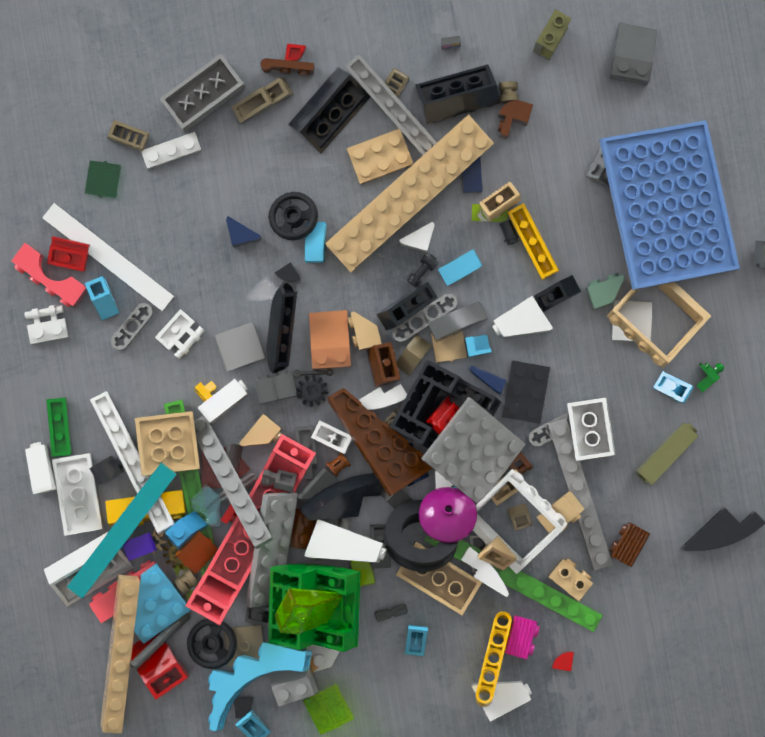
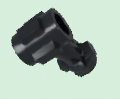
[407,253,439,287]

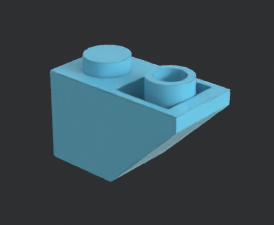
[85,276,120,321]

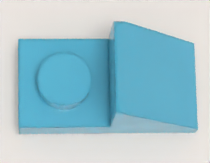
[653,371,694,404]

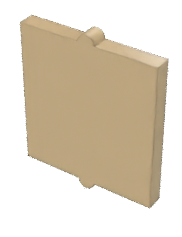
[431,331,467,363]

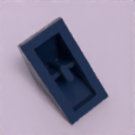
[226,216,262,247]

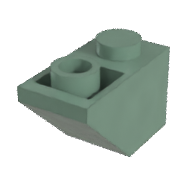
[586,273,625,310]

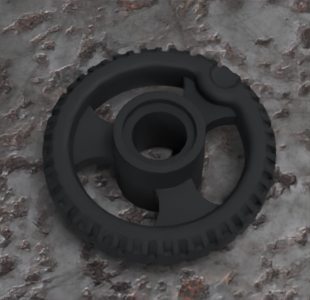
[269,192,318,241]
[187,619,237,669]

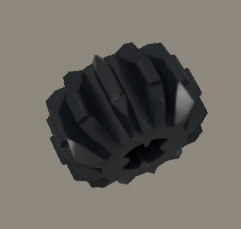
[296,375,329,407]

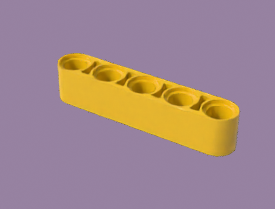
[476,612,512,707]

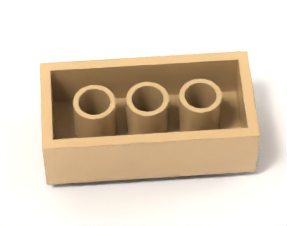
[396,541,482,615]

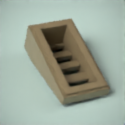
[374,68,410,104]
[107,120,150,151]

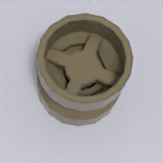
[499,81,519,104]
[174,569,199,595]

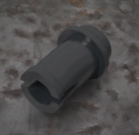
[500,220,519,245]

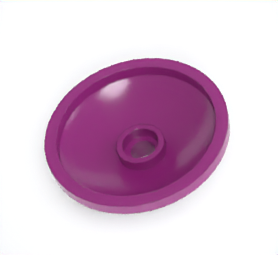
[419,487,477,543]

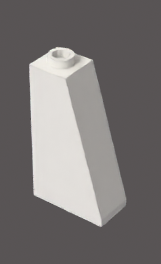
[304,520,387,563]

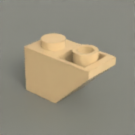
[348,312,382,351]

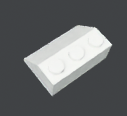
[567,398,616,461]

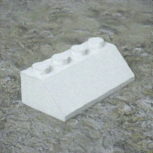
[44,531,134,607]

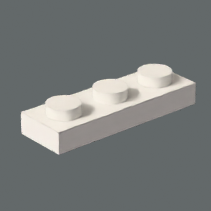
[141,132,202,169]

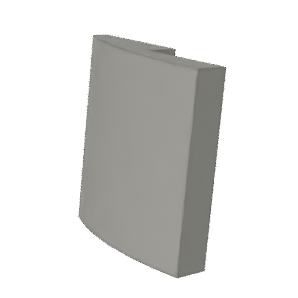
[214,322,265,372]

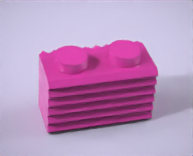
[504,615,540,659]

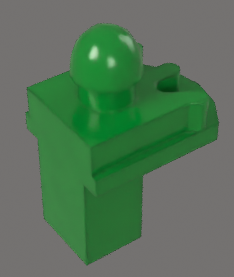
[696,363,724,392]

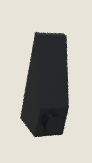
[376,282,438,331]

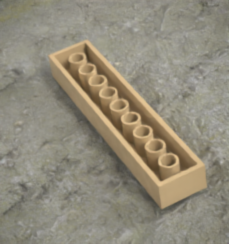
[325,114,494,272]

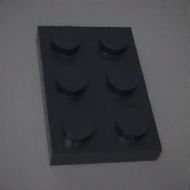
[502,361,550,424]

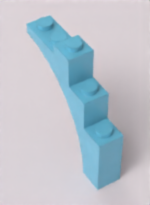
[208,641,312,731]

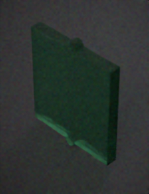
[85,160,121,198]

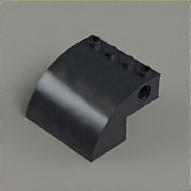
[390,360,502,449]

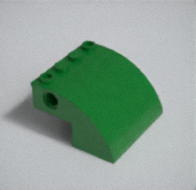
[268,564,361,652]

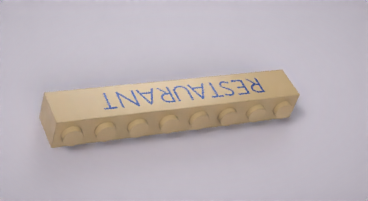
[100,574,140,734]

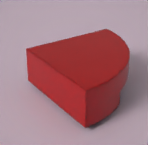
[285,44,306,61]
[552,651,574,671]

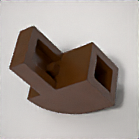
[497,100,533,139]

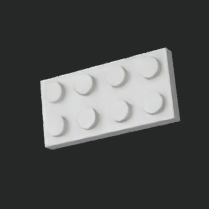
[52,453,103,536]

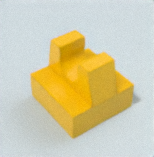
[194,381,217,402]

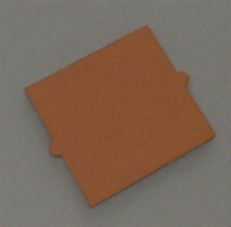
[175,531,218,574]

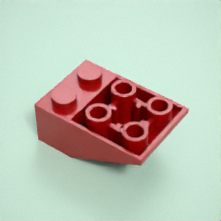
[131,632,190,700]

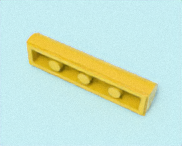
[507,203,559,280]

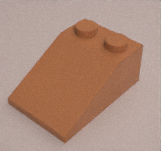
[309,310,351,370]

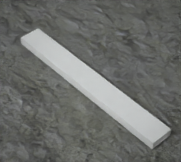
[43,203,174,311]
[90,391,175,535]

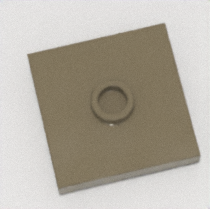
[223,625,264,668]

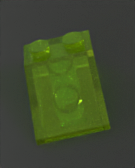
[275,588,343,634]

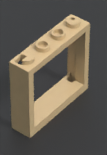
[606,282,711,368]

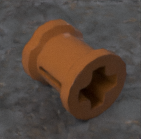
[326,452,351,477]

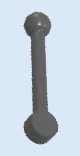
[293,369,333,378]

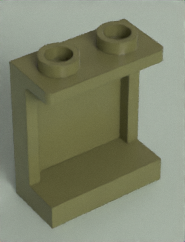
[533,9,571,60]

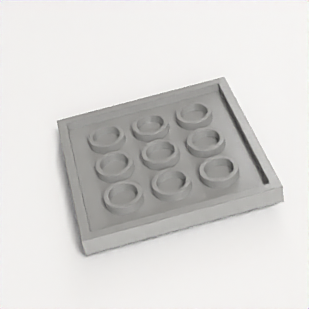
[421,397,526,504]

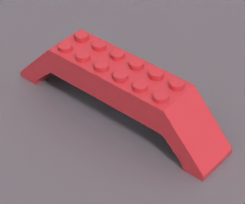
[186,434,316,625]

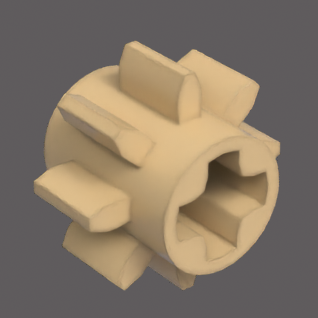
[147,530,167,554]

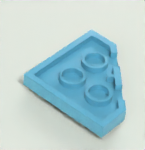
[134,563,191,644]

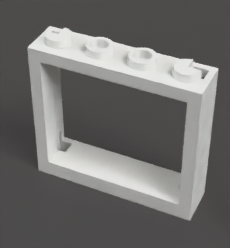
[473,469,568,574]

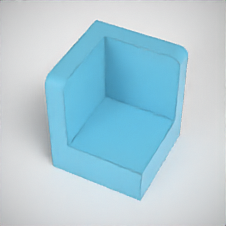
[465,335,491,358]

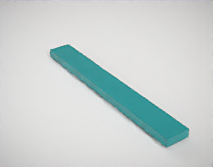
[67,462,177,599]

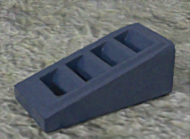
[469,365,506,395]

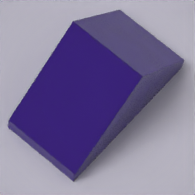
[123,532,157,561]

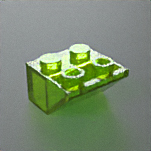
[302,682,355,735]

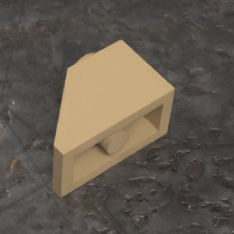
[239,414,282,446]

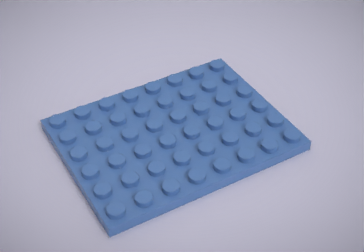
[599,120,740,290]

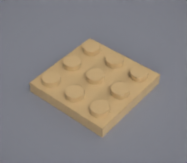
[135,411,200,476]

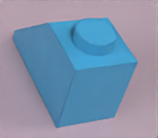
[165,511,208,550]

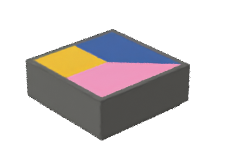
[441,36,461,49]

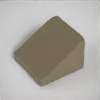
[507,503,533,531]

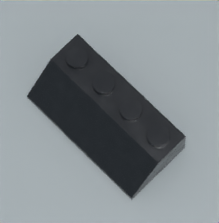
[415,64,500,124]
[288,67,370,153]

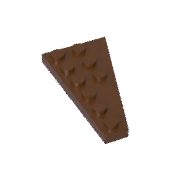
[327,388,432,497]

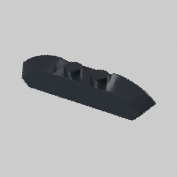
[266,280,297,374]

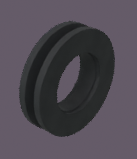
[384,500,458,572]

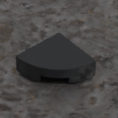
[275,262,301,282]
[234,697,254,719]

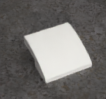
[612,300,652,341]

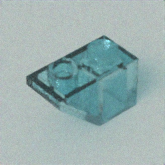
[190,484,221,528]

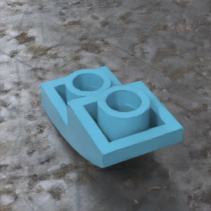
[305,222,327,263]
[438,249,483,286]

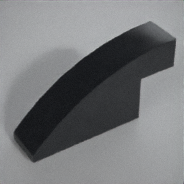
[300,473,382,520]
[681,508,765,551]

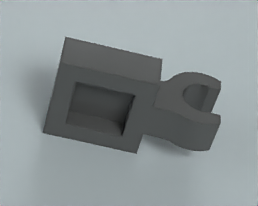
[261,470,297,492]

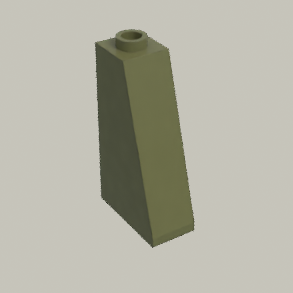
[634,423,698,485]

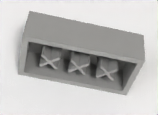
[160,54,245,133]

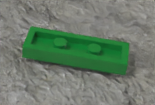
[46,398,72,457]

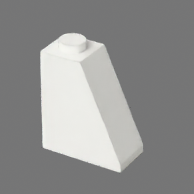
[492,296,553,338]
[198,379,248,424]
[25,442,57,494]
[471,681,532,722]

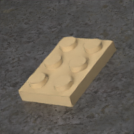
[347,129,413,185]

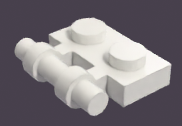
[25,305,69,344]
[155,309,205,359]

